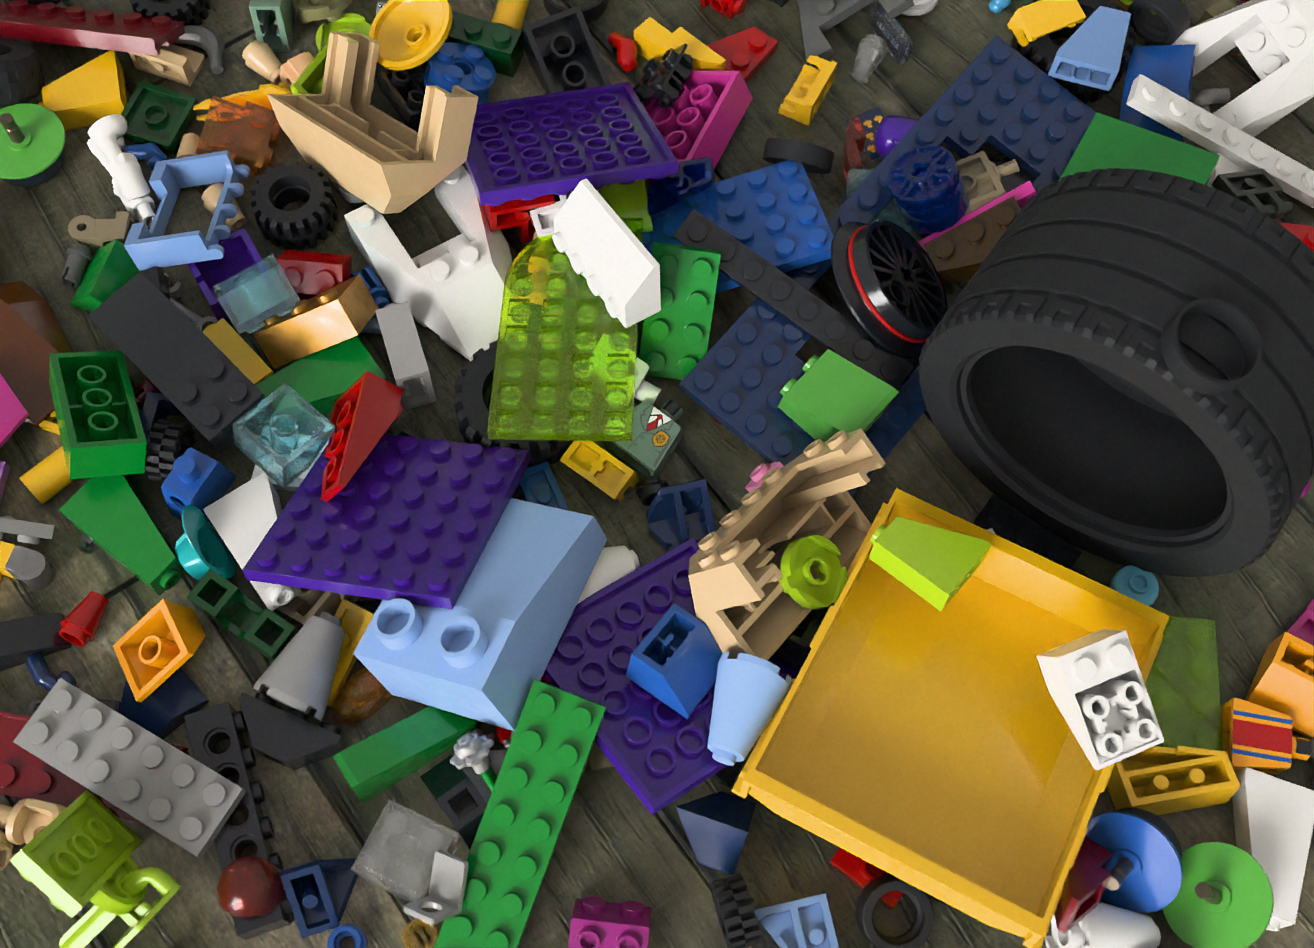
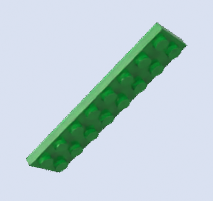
[434,679,608,948]

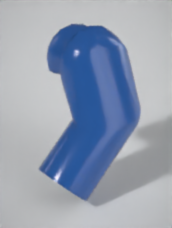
[125,143,168,172]

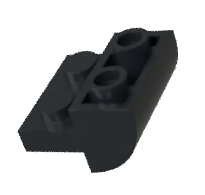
[377,69,425,132]

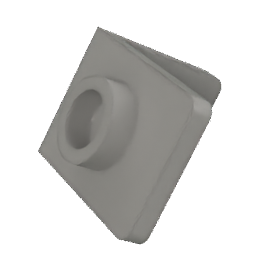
[403,850,469,925]

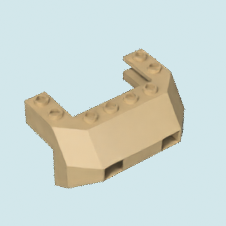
[267,32,478,214]
[688,428,886,661]

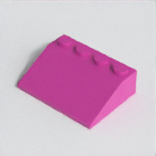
[643,70,753,190]

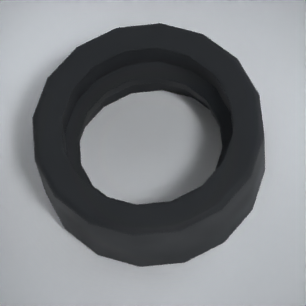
[1127,0,1190,45]
[855,874,934,948]

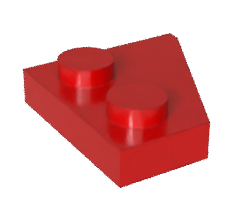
[706,27,778,83]

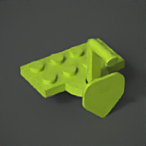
[10,789,181,948]

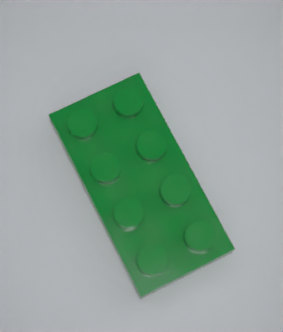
[639,241,722,380]

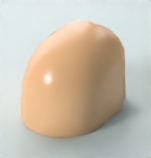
[280,52,314,92]

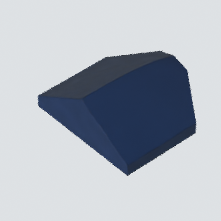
[646,478,716,551]
[118,667,210,740]

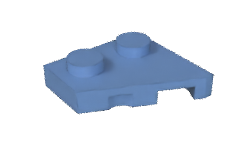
[754,893,839,948]

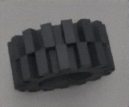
[145,419,196,482]
[710,873,761,948]

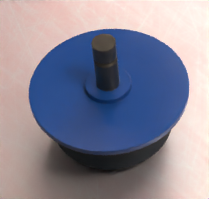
[1085,807,1183,913]

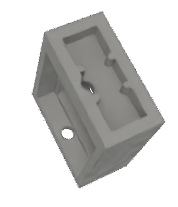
[375,302,436,410]

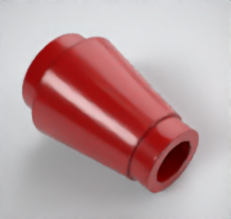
[59,591,109,647]

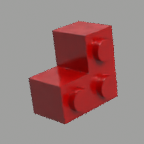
[483,194,555,243]

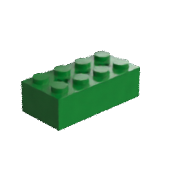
[49,350,147,479]

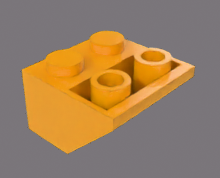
[1245,632,1314,739]

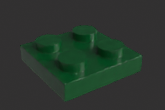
[120,81,199,154]

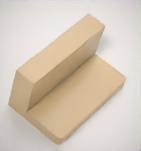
[129,44,206,86]

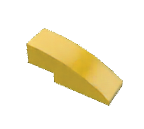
[633,17,726,71]

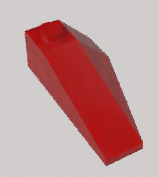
[321,371,403,502]

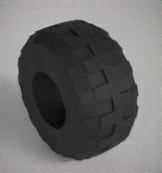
[0,37,44,106]

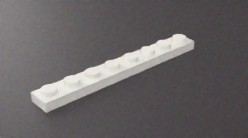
[1126,74,1314,209]

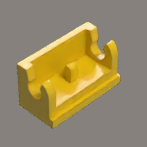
[1007,0,1086,47]
[778,55,837,126]
[560,433,639,502]

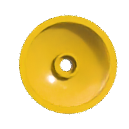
[369,0,453,71]

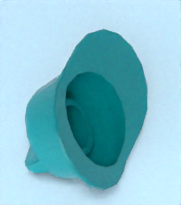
[175,504,236,581]

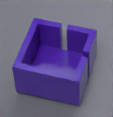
[187,228,277,322]

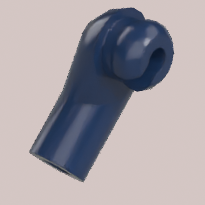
[25,653,77,691]

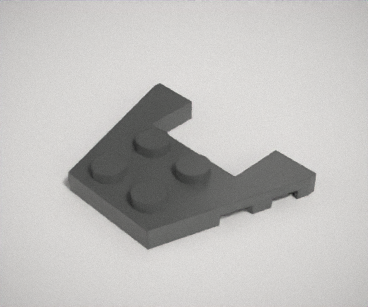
[798,0,914,67]

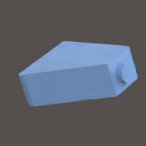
[1048,6,1131,91]

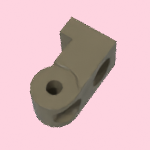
[68,211,136,253]

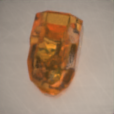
[334,666,393,724]

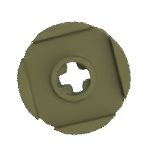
[291,0,353,23]

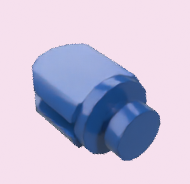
[350,266,390,315]

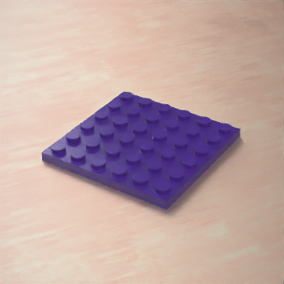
[465,82,678,206]
[243,434,530,610]
[543,538,800,815]

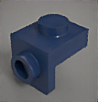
[138,392,183,443]

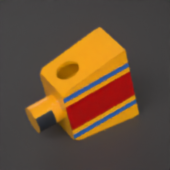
[1219,697,1311,775]

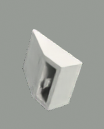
[1037,629,1164,770]

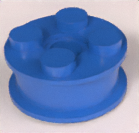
[423,42,496,105]

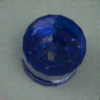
[888,144,969,234]

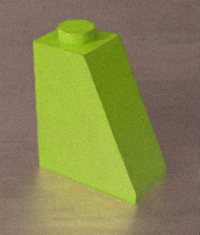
[869,516,992,611]

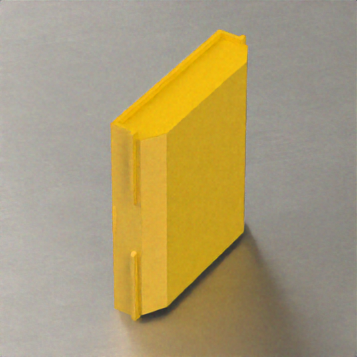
[731,488,1170,948]

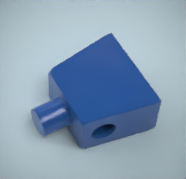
[161,447,236,521]

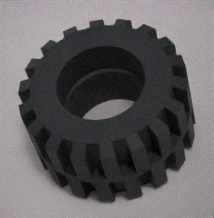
[249,161,338,250]

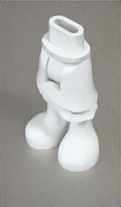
[87,114,155,229]

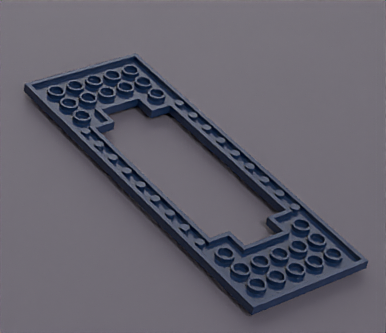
[678,35,1096,497]

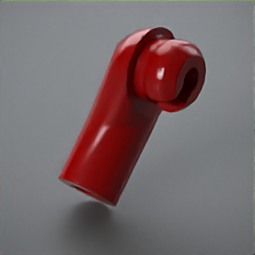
[608,31,638,72]

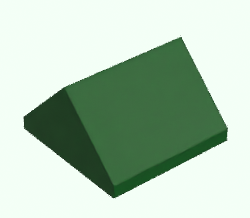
[70,240,146,312]

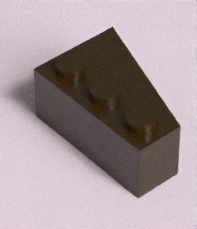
[924,196,1021,284]

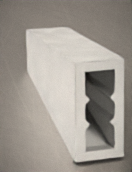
[203,472,302,611]
[1232,767,1314,931]

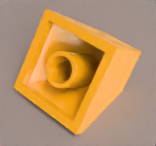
[113,599,206,703]

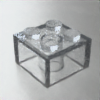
[351,799,461,910]

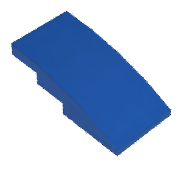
[1120,44,1196,142]

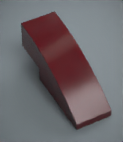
[1054,836,1113,934]

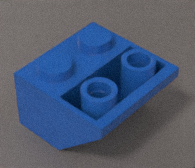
[626,603,723,719]

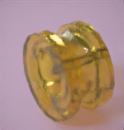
[402,919,439,948]

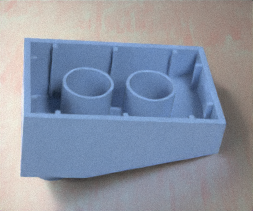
[353,498,607,731]

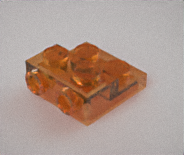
[195,96,280,176]

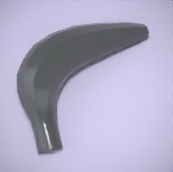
[173,25,224,74]

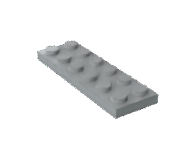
[13,678,247,859]

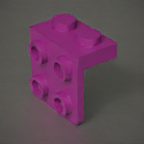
[568,896,652,948]

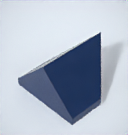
[676,791,756,876]
[280,858,365,938]

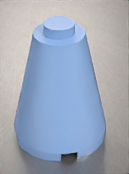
[707,652,792,766]

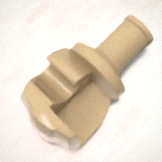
[0,798,67,845]

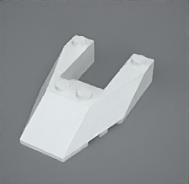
[1172,0,1314,137]
[344,165,529,361]

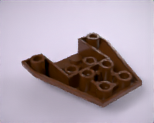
[0,281,73,428]

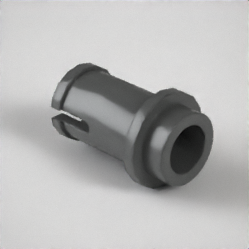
[58,244,93,288]

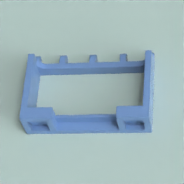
[124,150,250,271]

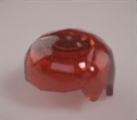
[217,856,283,918]

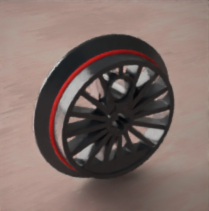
[831,220,948,359]

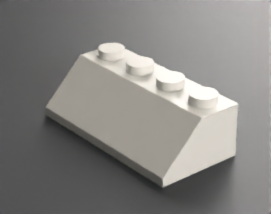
[552,178,661,328]

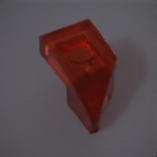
[842,116,866,185]

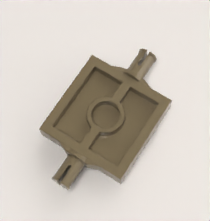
[910,150,1019,225]

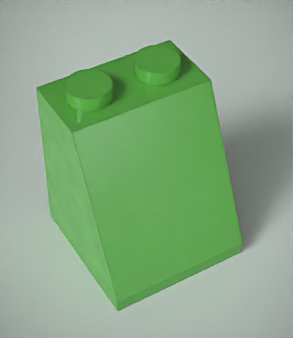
[778,349,899,442]

